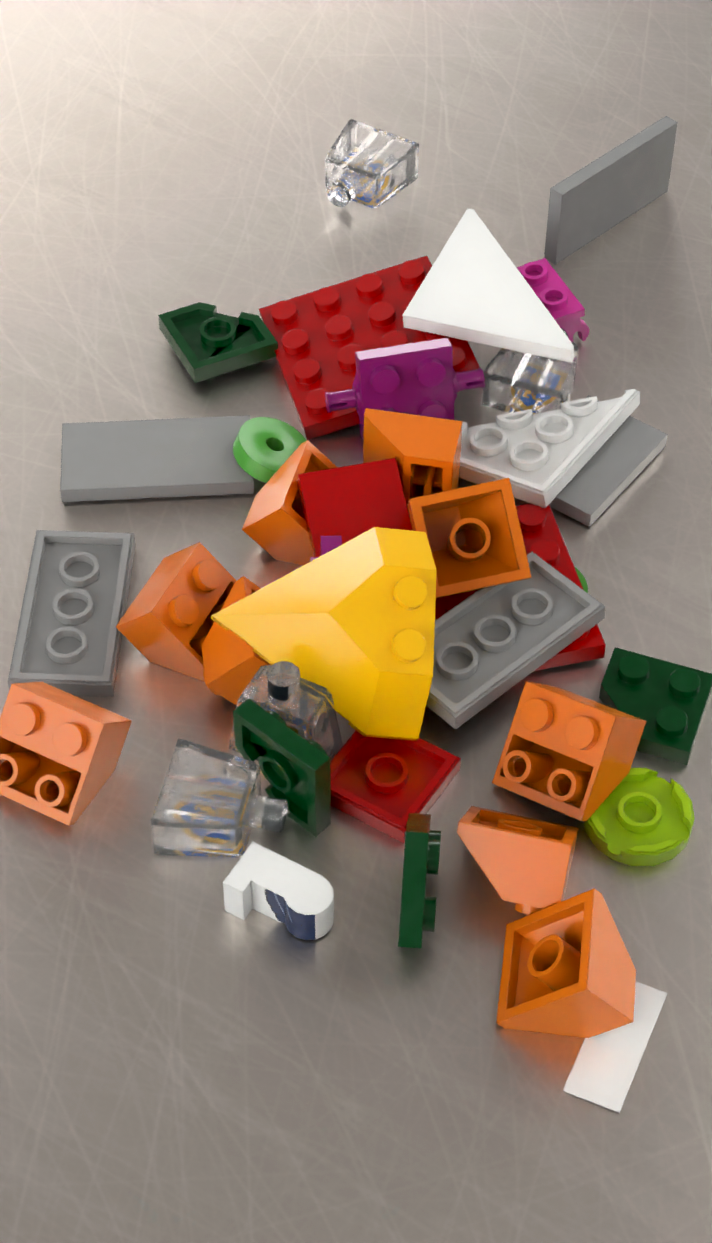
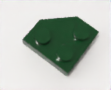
[158,302,278,383]
[599,647,712,765]
[233,698,331,837]
[398,813,441,949]

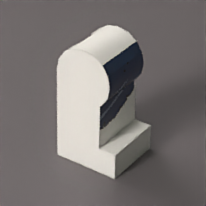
[223,841,334,940]

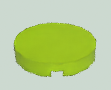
[584,768,695,866]

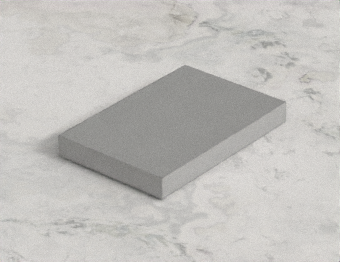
[549,395,668,527]

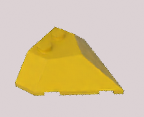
[210,527,437,741]

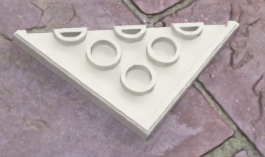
[402,208,574,363]
[459,389,640,508]

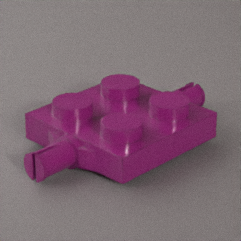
[325,338,485,440]

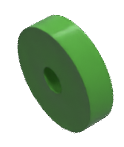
[233,417,306,483]

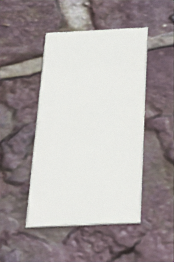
[563,981,668,1113]

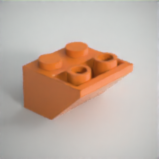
[363,408,463,505]
[116,542,236,682]
[0,681,132,826]
[492,681,646,821]

